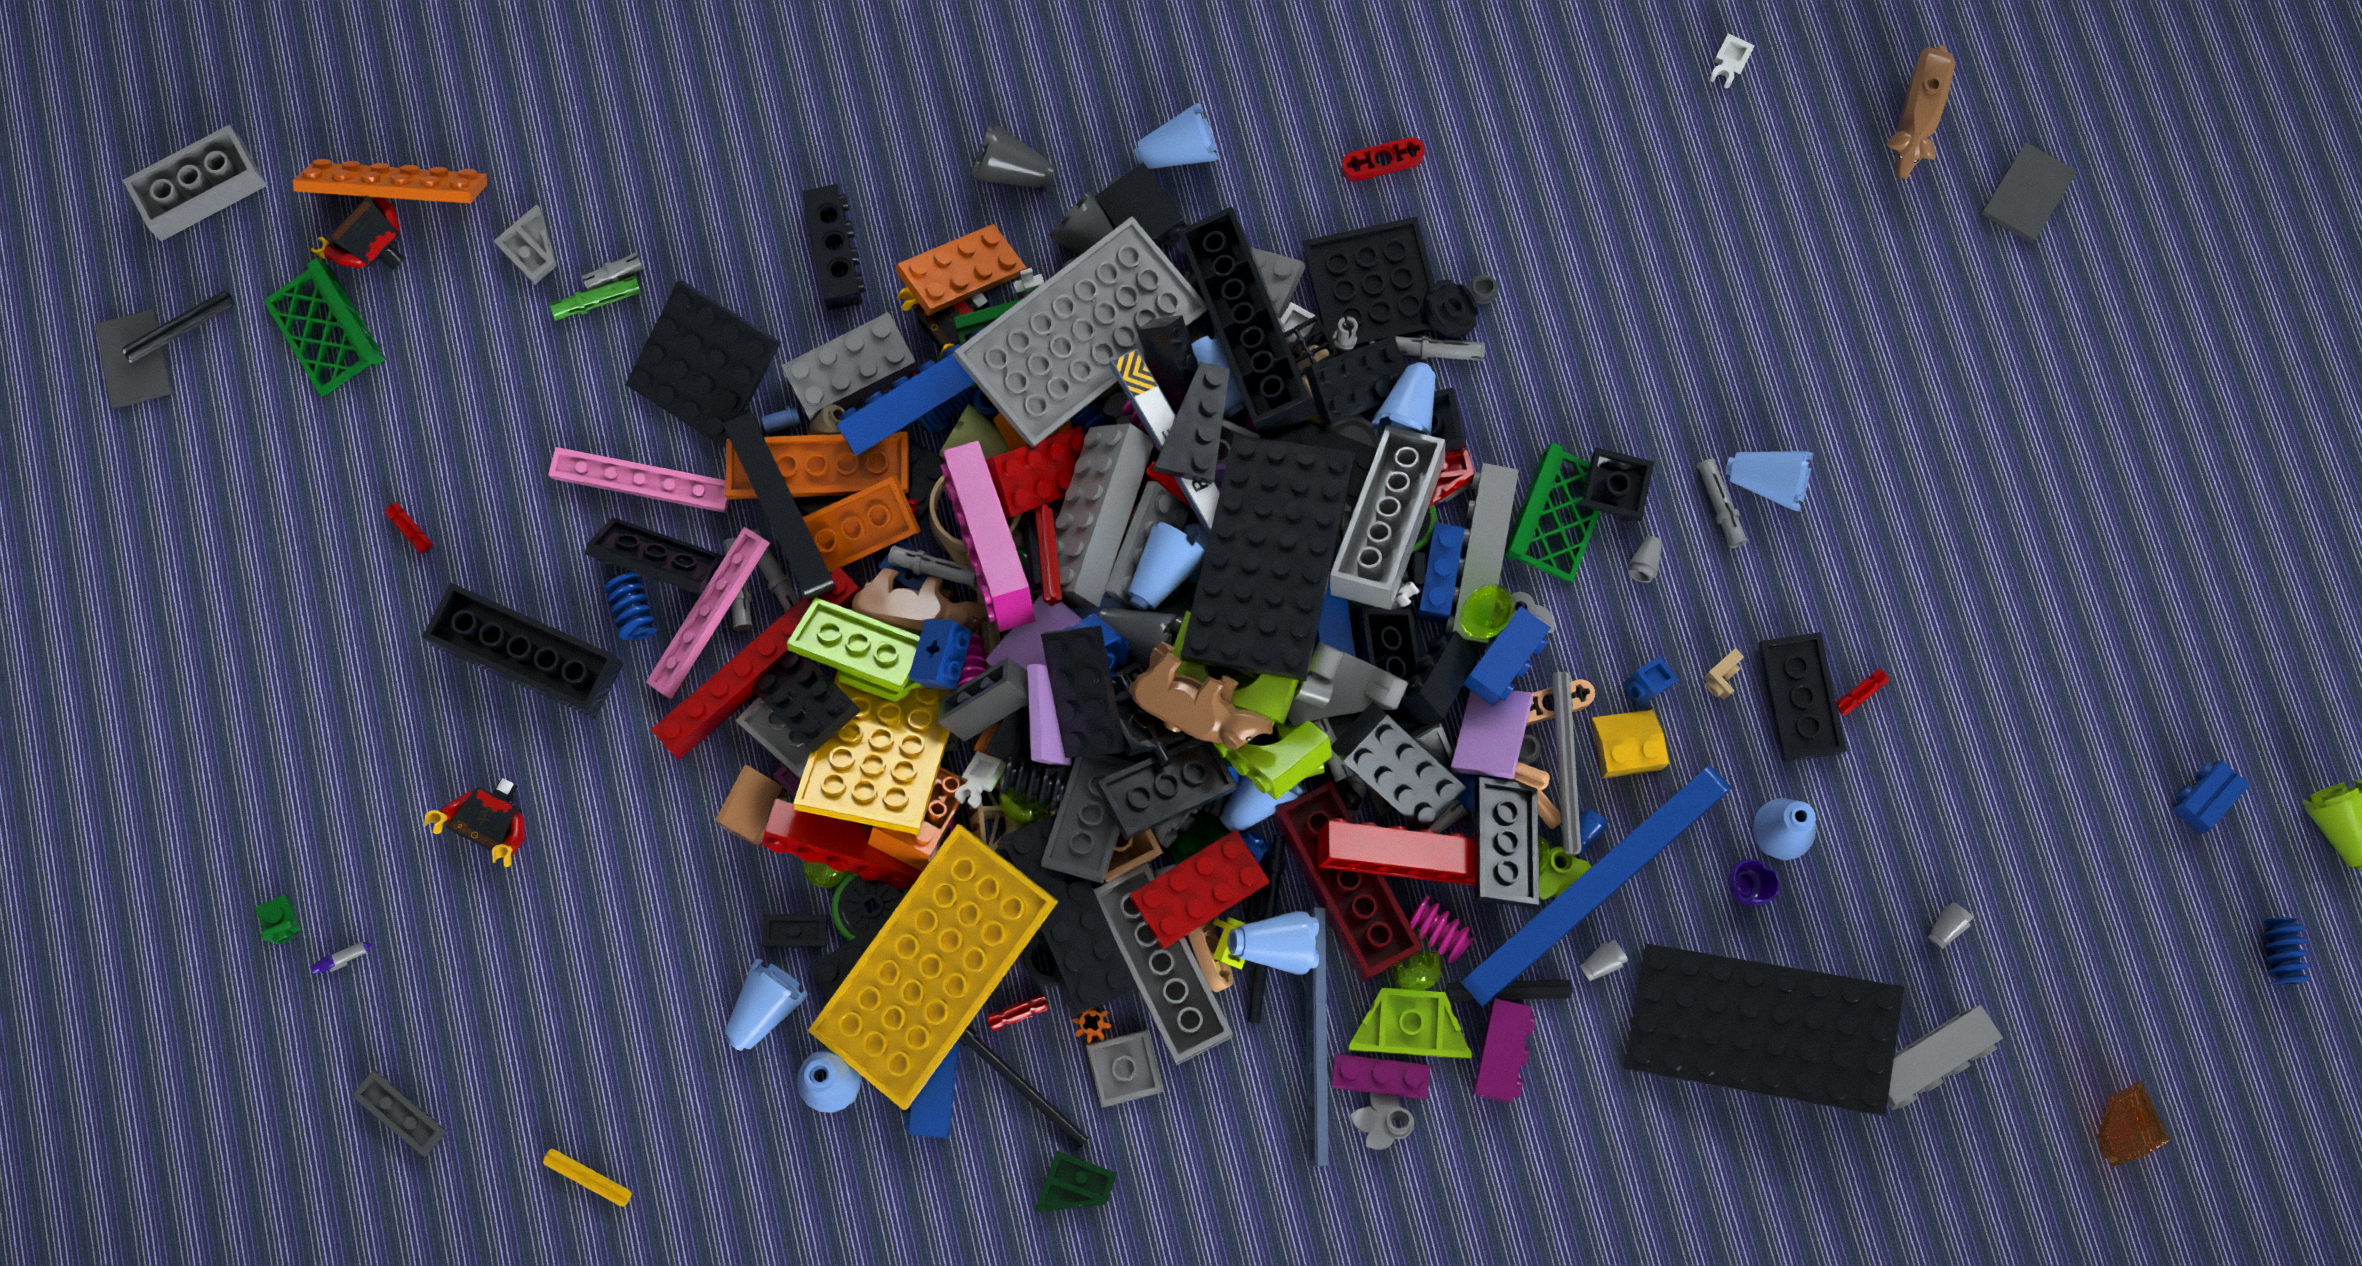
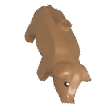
[1887,44,1955,179]
[850,568,988,636]
[1128,642,1273,749]

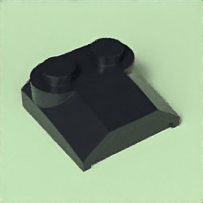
[1431,387,1466,452]
[1582,447,1654,522]

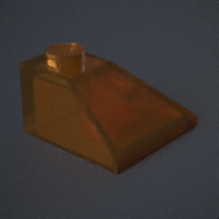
[2097,1080,2170,1167]

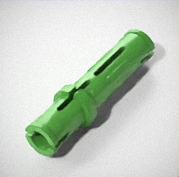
[549,276,641,321]

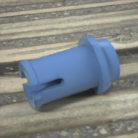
[762,405,802,435]

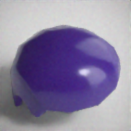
[1727,859,1780,906]

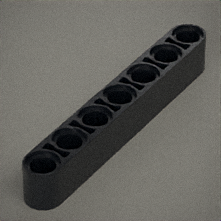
[722,409,836,602]

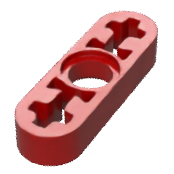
[1341,137,1425,182]

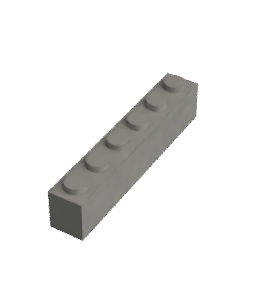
[1445,463,1519,650]

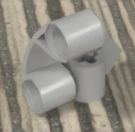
[1287,642,1408,726]

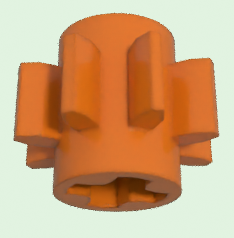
[1072,1008,1111,1044]

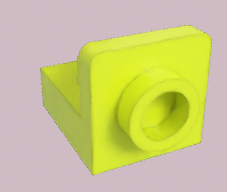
[1213,917,1246,970]

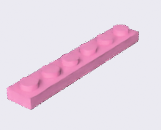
[548,447,729,513]
[646,526,770,699]

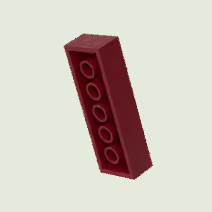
[1273,781,1422,983]

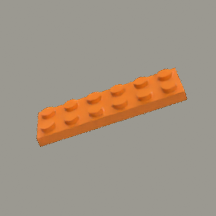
[293,159,487,204]
[725,432,909,500]

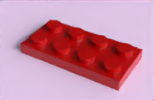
[986,425,1085,518]
[1129,829,1270,950]

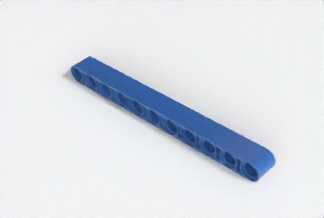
[1461,765,1732,1008]

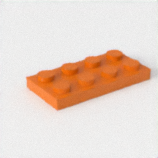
[895,224,1027,316]
[803,475,921,573]

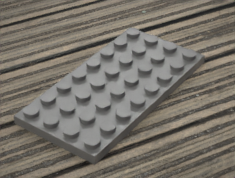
[952,216,1208,449]

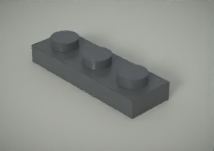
[351,1070,447,1157]

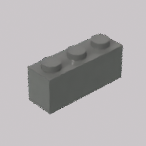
[938,657,1029,742]

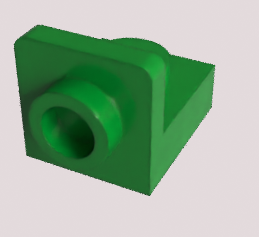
[255,894,301,944]

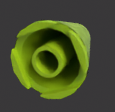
[2302,779,2362,870]

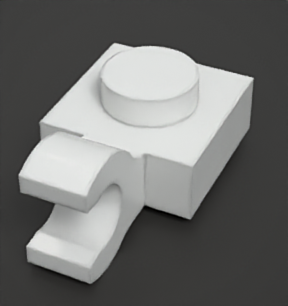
[1013,268,1044,300]

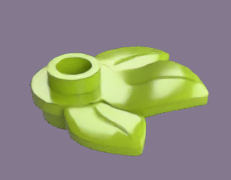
[1539,847,1592,900]

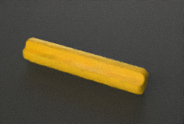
[543,1149,632,1207]

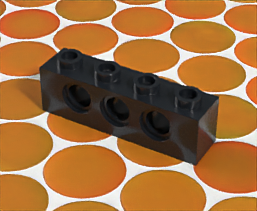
[802,184,866,310]

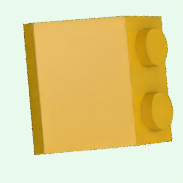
[1591,709,1669,779]

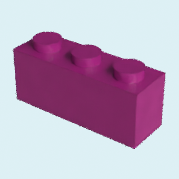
[1472,998,1535,1104]

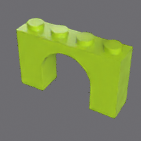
[1172,611,1300,727]
[1213,673,1332,800]

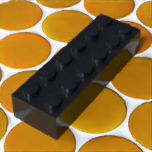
[422,583,623,719]
[997,814,1136,1018]

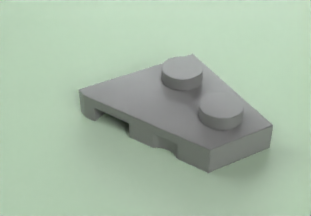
[494,204,557,285]

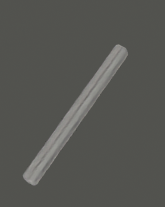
[1552,672,1581,855]

